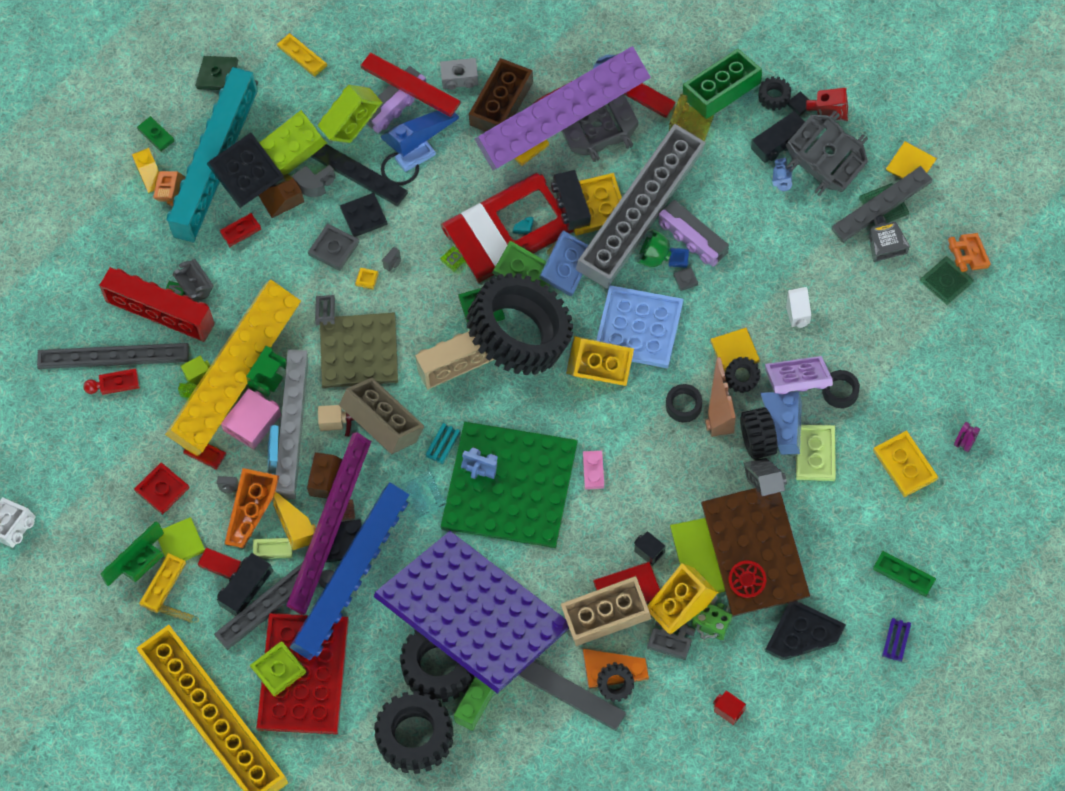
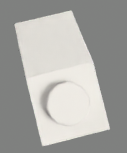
[786,287,811,328]

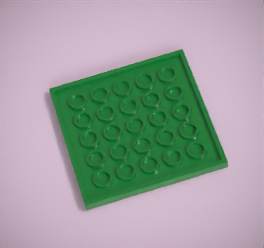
[440,421,578,548]

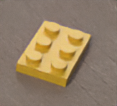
[873,430,938,498]

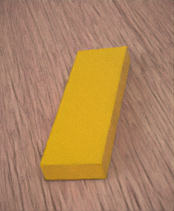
[277,33,327,77]
[139,553,186,613]

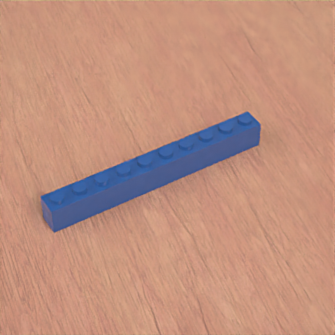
[289,482,410,660]

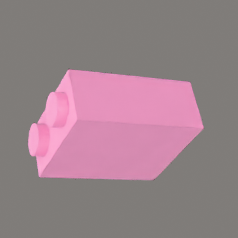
[221,389,281,450]

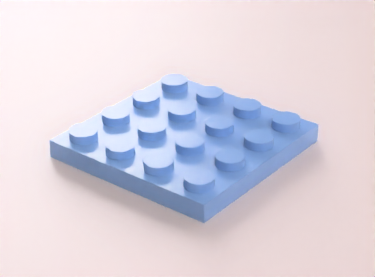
[597,285,683,369]

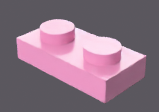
[583,450,604,490]

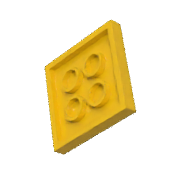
[573,173,622,236]

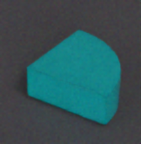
[512,217,534,235]

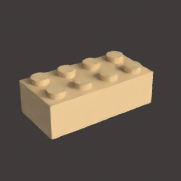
[415,331,494,390]
[561,576,651,646]

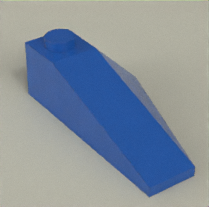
[380,110,459,157]

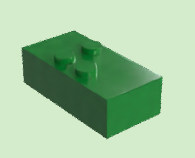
[683,48,762,119]

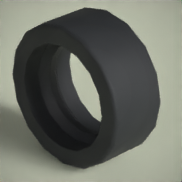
[822,370,860,409]
[666,384,702,423]

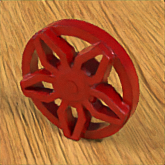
[728,560,766,598]

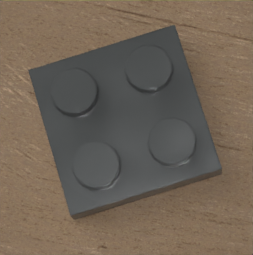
[308,223,360,271]

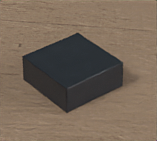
[787,91,810,116]

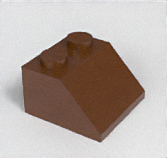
[307,452,343,499]

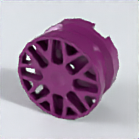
[954,422,980,452]

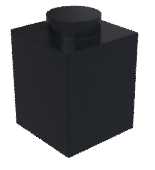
[634,531,665,566]

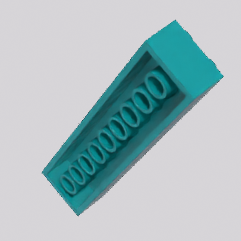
[167,67,258,243]

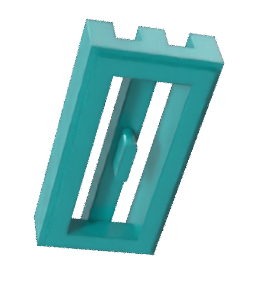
[425,423,461,464]

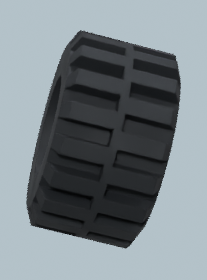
[740,407,778,460]

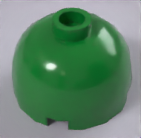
[637,229,671,267]

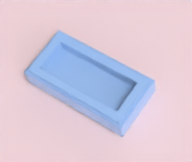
[395,141,436,172]

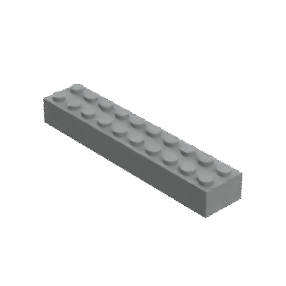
[576,124,706,289]

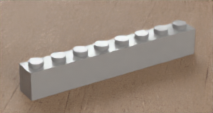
[275,350,308,499]

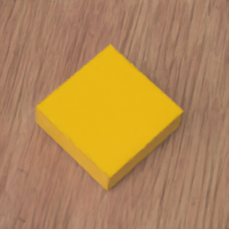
[355,267,379,290]

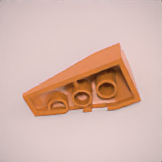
[225,468,279,548]

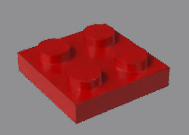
[134,462,189,515]

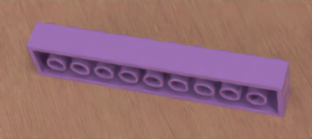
[474,46,651,171]

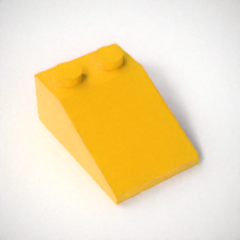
[566,336,634,386]
[647,563,718,634]

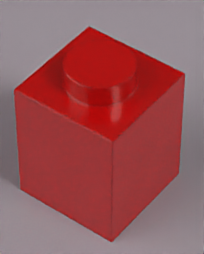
[713,690,746,726]

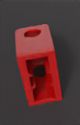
[806,88,848,121]

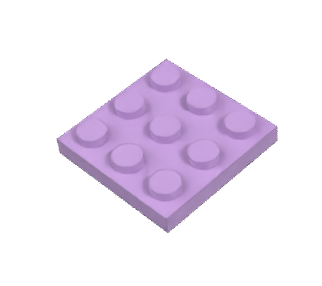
[765,356,833,394]

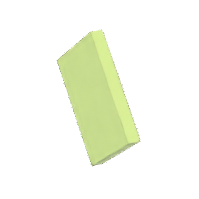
[796,425,836,481]

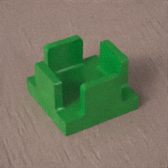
[246,346,287,397]

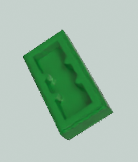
[137,116,175,152]

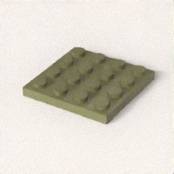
[320,312,398,388]

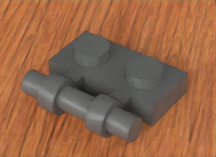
[647,621,696,660]

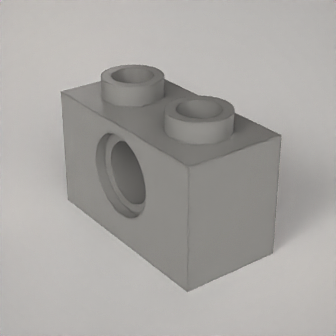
[440,58,479,90]

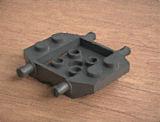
[561,94,638,162]
[786,111,868,196]

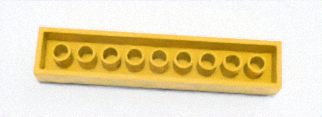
[165,279,301,456]
[136,625,288,791]

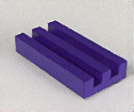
[882,618,911,662]

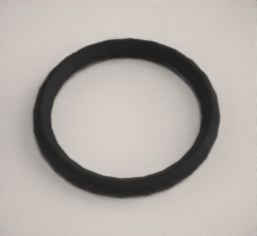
[381,152,419,185]

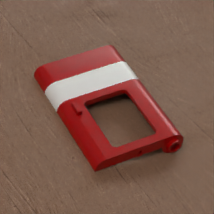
[441,172,574,283]

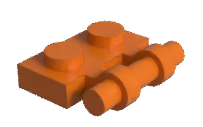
[948,233,991,272]

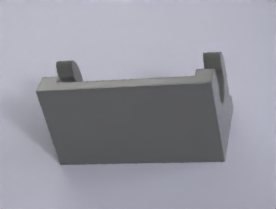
[172,259,214,301]

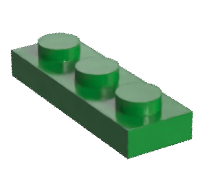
[873,551,936,597]

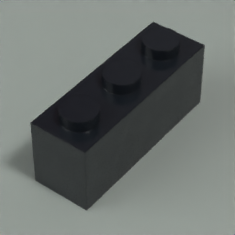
[751,111,805,163]
[551,170,591,231]
[217,553,273,616]

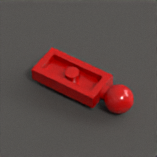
[83,368,140,395]

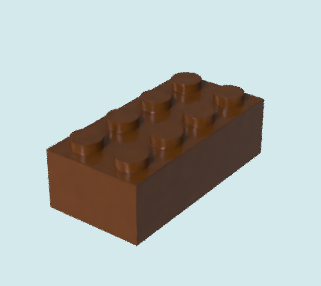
[468,58,533,132]

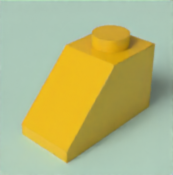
[132,148,159,193]

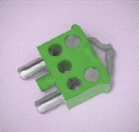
[691,596,732,640]

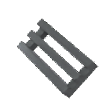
[315,295,335,325]

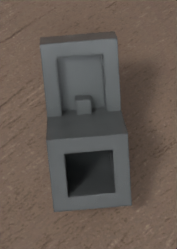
[292,165,336,197]

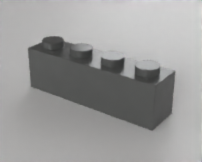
[744,458,787,496]

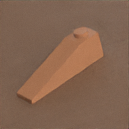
[705,357,736,437]

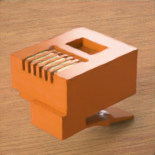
[153,171,185,206]

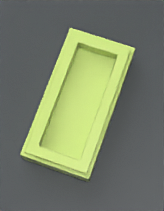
[253,538,293,559]

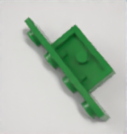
[100,521,164,586]

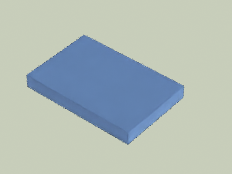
[539,230,588,296]

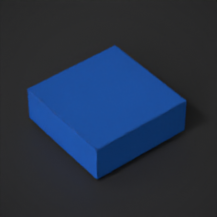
[669,248,689,268]

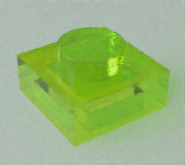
[178,382,197,398]

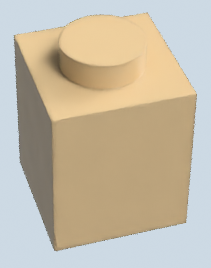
[318,405,347,431]

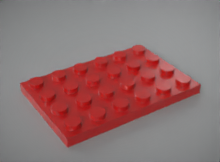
[256,613,349,734]

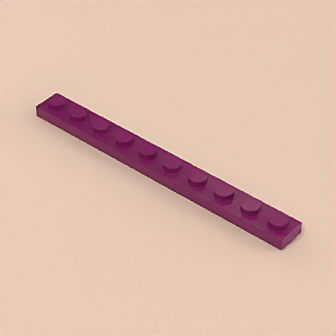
[286,432,372,615]

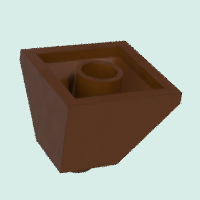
[259,174,304,218]

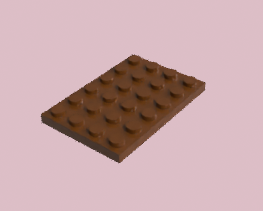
[701,488,810,617]

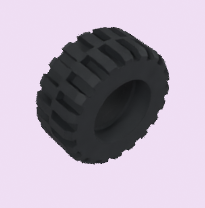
[400,630,475,702]
[374,691,454,774]

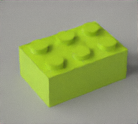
[317,84,383,143]
[259,110,327,176]

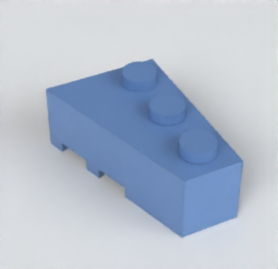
[761,391,802,455]

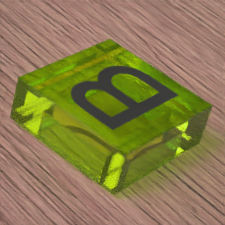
[440,246,465,272]

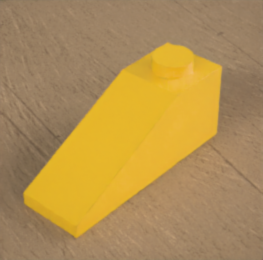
[272,492,316,550]

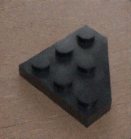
[765,601,846,660]

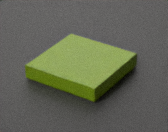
[158,517,205,561]
[250,641,307,697]

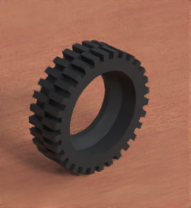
[466,273,573,375]

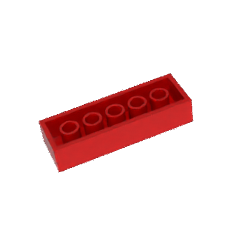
[99,267,215,342]

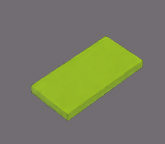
[670,518,725,593]

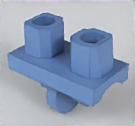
[772,158,793,191]
[461,448,498,479]

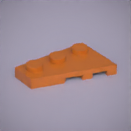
[583,649,649,688]

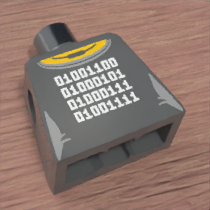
[869,216,910,262]

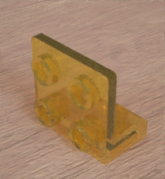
[669,94,714,142]

